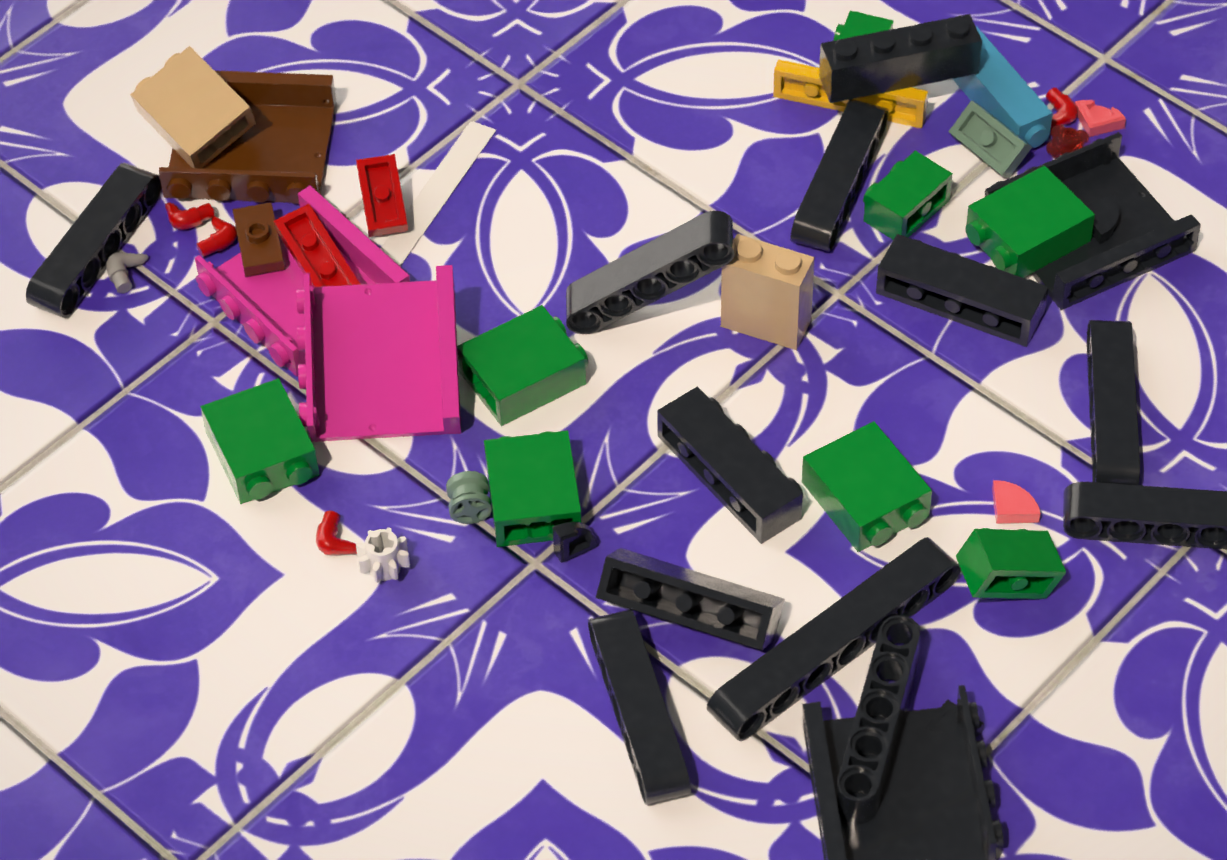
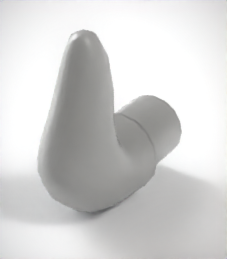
[106,252,148,294]

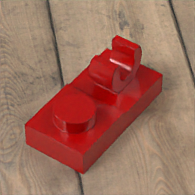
[356,154,408,237]

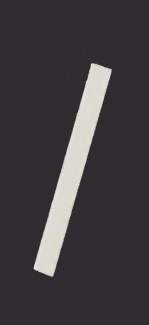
[380,121,496,266]

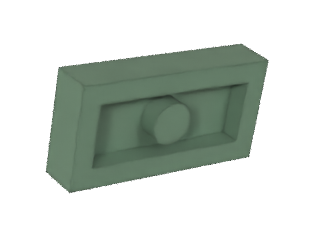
[948,100,1032,179]

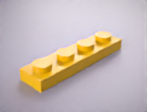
[773,59,928,129]

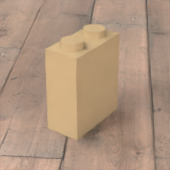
[130,46,256,169]
[721,234,815,350]

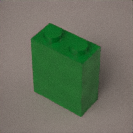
[965,166,1095,278]
[457,305,589,426]
[200,378,319,505]
[801,421,932,552]
[484,430,581,547]

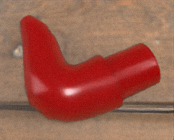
[1046,87,1078,129]
[165,203,215,230]
[196,216,237,258]
[316,510,357,555]

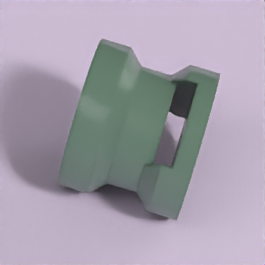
[446,471,492,524]

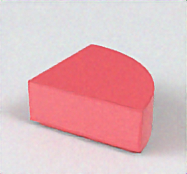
[1075,100,1126,137]
[992,480,1040,524]

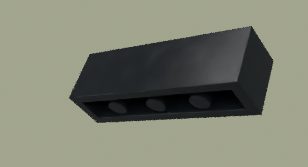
[819,14,982,103]
[876,234,1049,347]
[657,386,804,544]
[596,548,785,650]

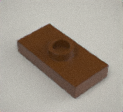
[232,202,285,277]

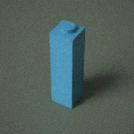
[953,26,1053,148]

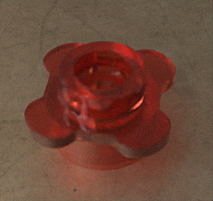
[1046,125,1089,159]

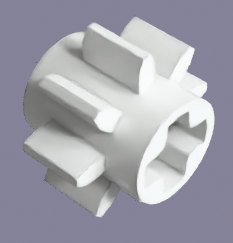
[356,528,410,583]

